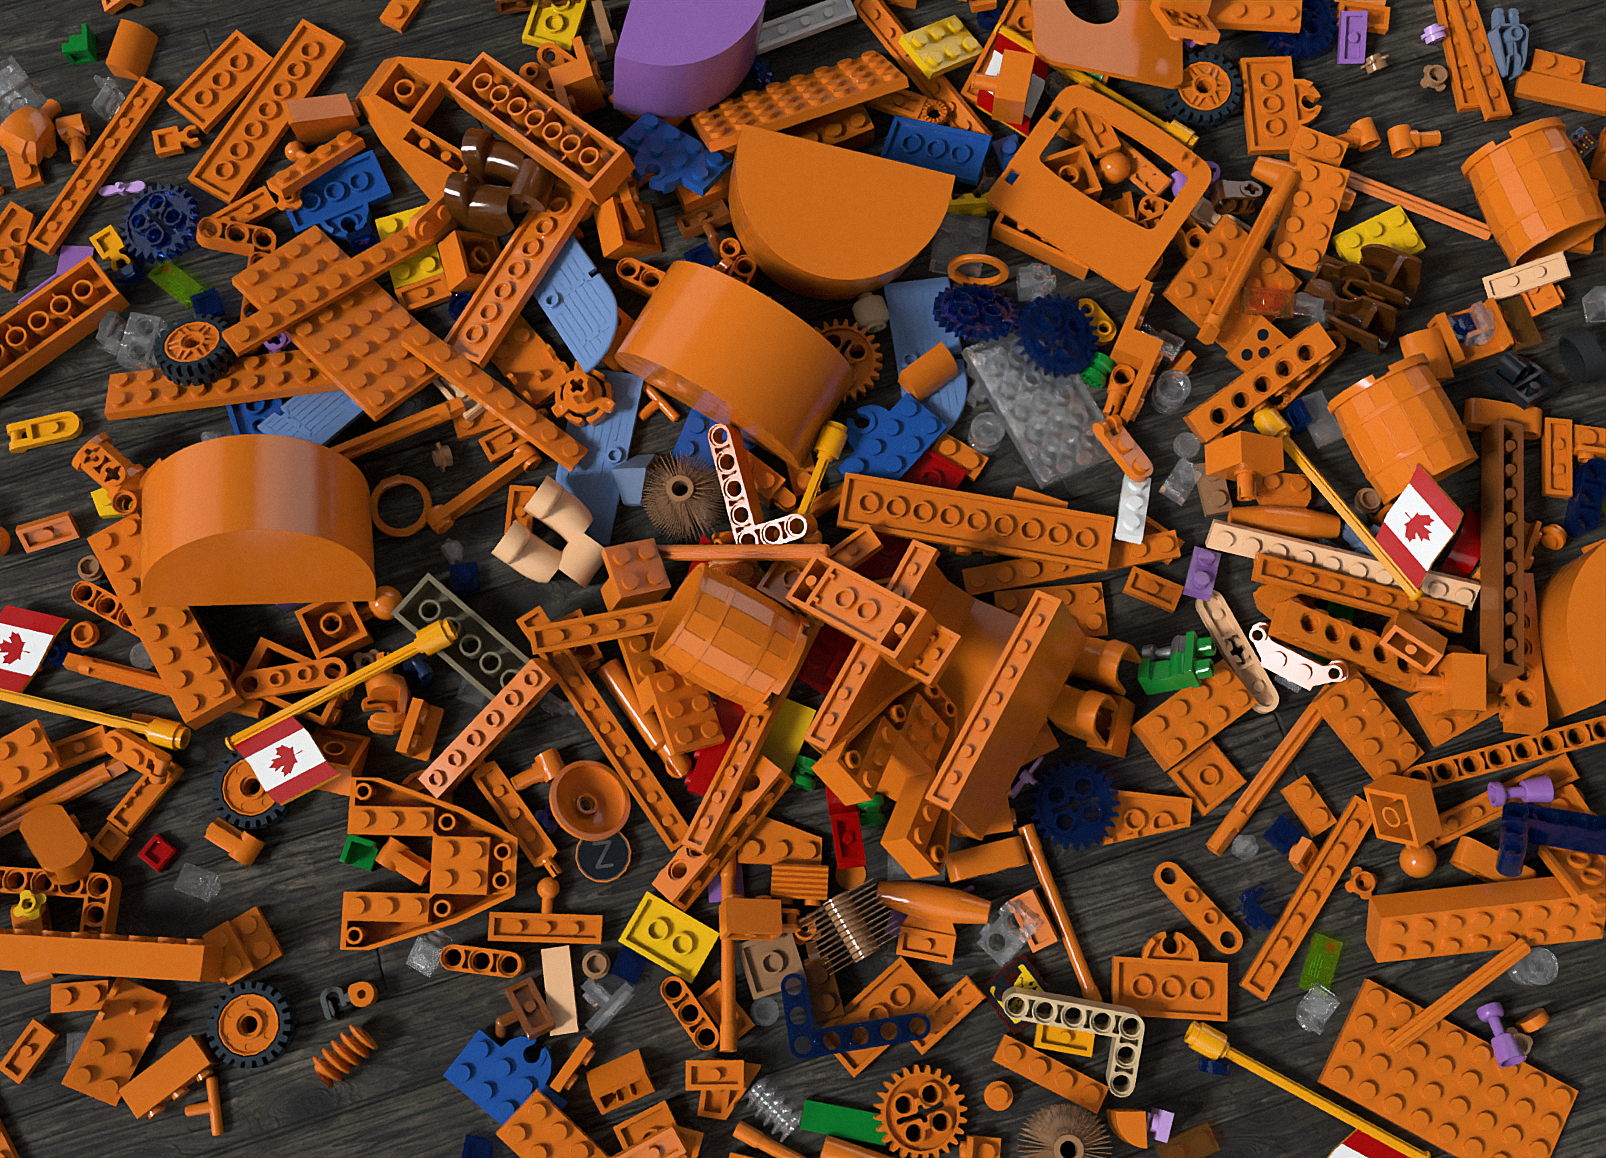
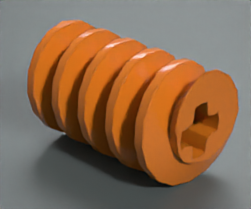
[312,1024,378,1088]

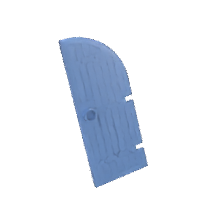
[533,233,619,374]
[884,277,968,439]
[556,368,644,547]
[257,390,365,446]

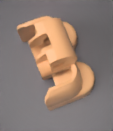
[491,475,604,588]

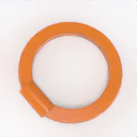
[947,254,1010,288]
[370,474,433,537]

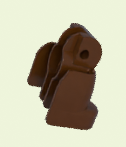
[444,128,559,236]
[1303,244,1422,356]

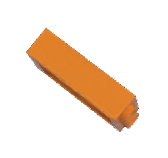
[242,637,355,729]

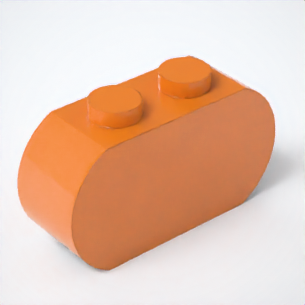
[19,804,94,885]

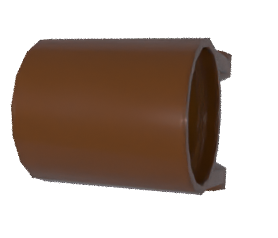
[1209,180,1263,216]

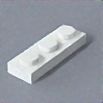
[1114,474,1151,545]

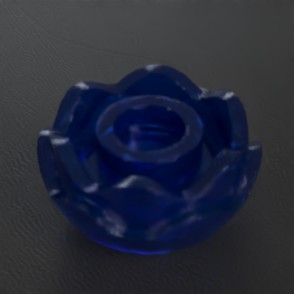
[448,291,473,321]

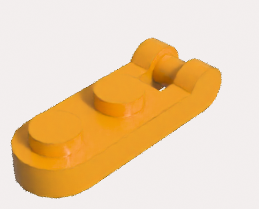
[6,411,83,453]

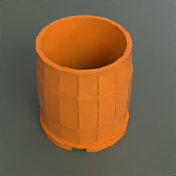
[1461,116,1606,268]
[1327,353,1479,506]
[650,562,810,716]

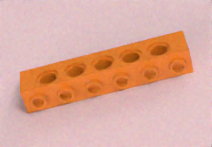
[1182,322,1337,443]
[1497,573,1548,736]
[1268,598,1431,693]
[418,658,562,799]
[651,753,794,912]

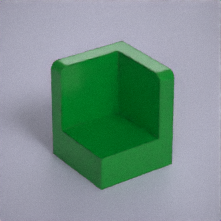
[62,23,97,65]
[339,834,383,872]

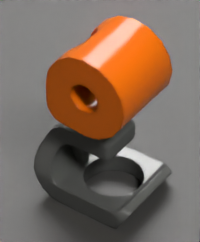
[320,982,379,1021]

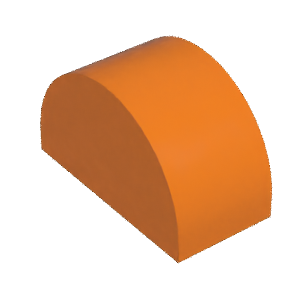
[728,124,955,300]
[615,261,854,470]
[141,434,376,607]
[1536,541,1606,722]

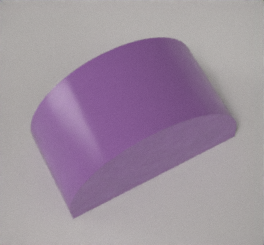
[613,0,766,118]

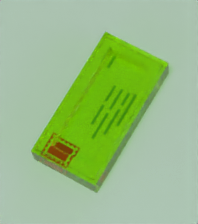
[147,257,205,309]
[1297,933,1343,997]

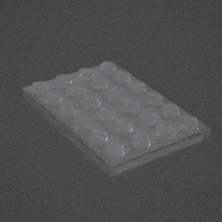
[961,320,1114,489]

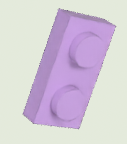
[1146,1107,1174,1143]

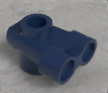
[396,652,434,691]

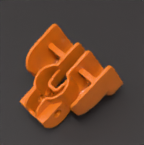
[1048,637,1142,747]

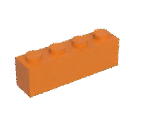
[991,212,1090,281]

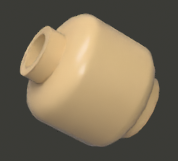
[852,292,890,333]

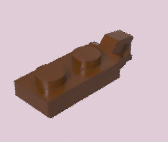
[803,940,846,1024]

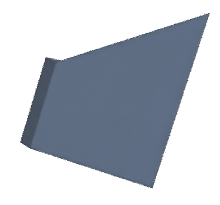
[611,454,659,506]

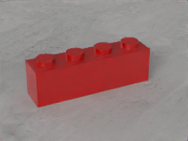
[685,694,746,798]

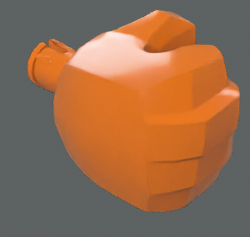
[0,99,62,164]
[361,652,411,735]

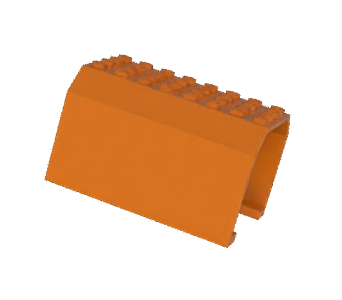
[803,539,1088,840]

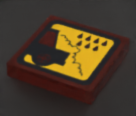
[979,953,1053,1035]

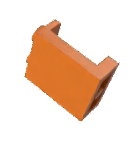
[1427,297,1514,370]

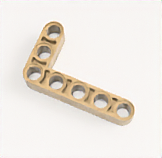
[1002,987,1145,1097]

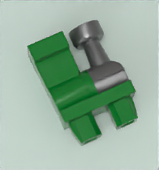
[1137,631,1216,695]

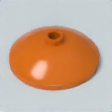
[549,760,631,841]

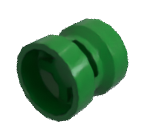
[1080,352,1116,389]
[790,755,817,791]
[857,795,886,826]

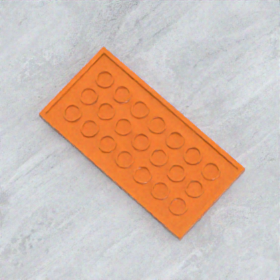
[689,50,909,153]
[232,225,441,422]
[1317,979,1579,1158]

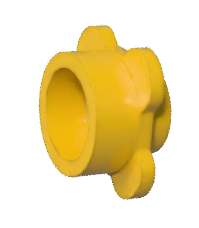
[13,890,47,921]

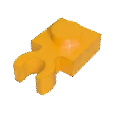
[89,225,134,274]

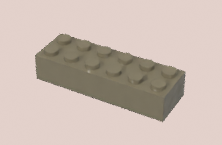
[391,573,530,724]

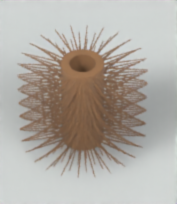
[641,450,725,544]
[799,879,904,975]
[1017,1104,1113,1158]

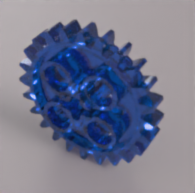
[1256,0,1339,61]
[119,183,202,264]
[932,283,1019,342]
[1015,293,1099,379]
[1029,760,1121,851]

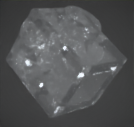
[1016,263,1056,303]

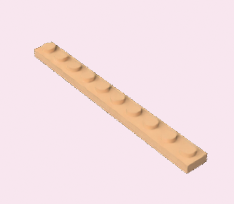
[1205,519,1480,610]

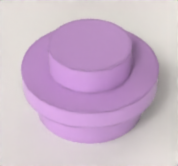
[1420,23,1447,45]

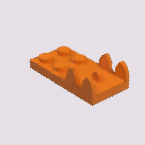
[490,314,571,410]
[61,977,172,1107]

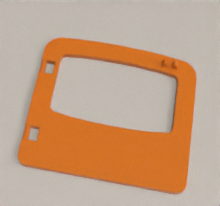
[987,85,1212,292]

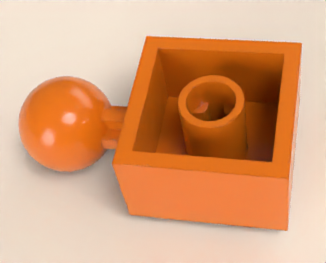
[1040,144,1131,203]
[295,586,403,660]
[1363,774,1443,878]

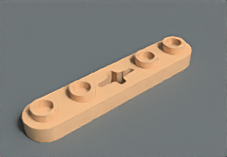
[1195,590,1279,714]

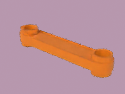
[425,442,543,534]

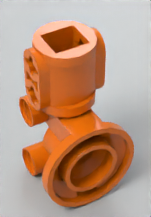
[72,433,163,516]

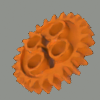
[814,319,883,404]
[873,1064,967,1158]

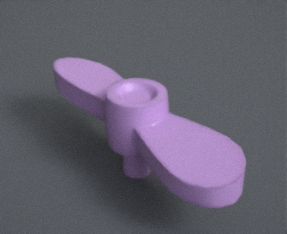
[98,181,147,197]
[1011,756,1044,799]

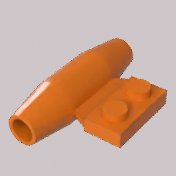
[1251,125,1356,212]
[1227,472,1341,541]
[876,881,992,965]

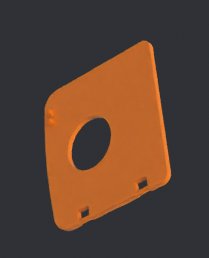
[1031,0,1183,89]

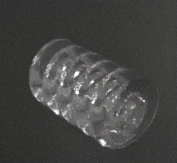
[740,1076,803,1143]

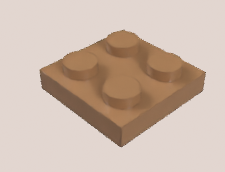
[736,933,807,1000]

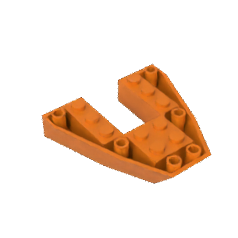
[355,56,535,200]
[811,679,958,879]
[340,777,518,950]

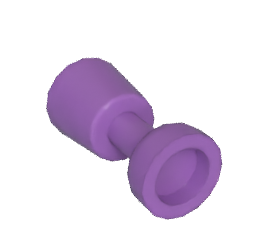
[1487,775,1554,807]
[1476,1002,1527,1068]

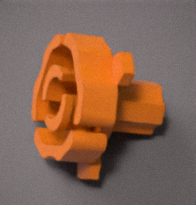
[551,361,616,428]

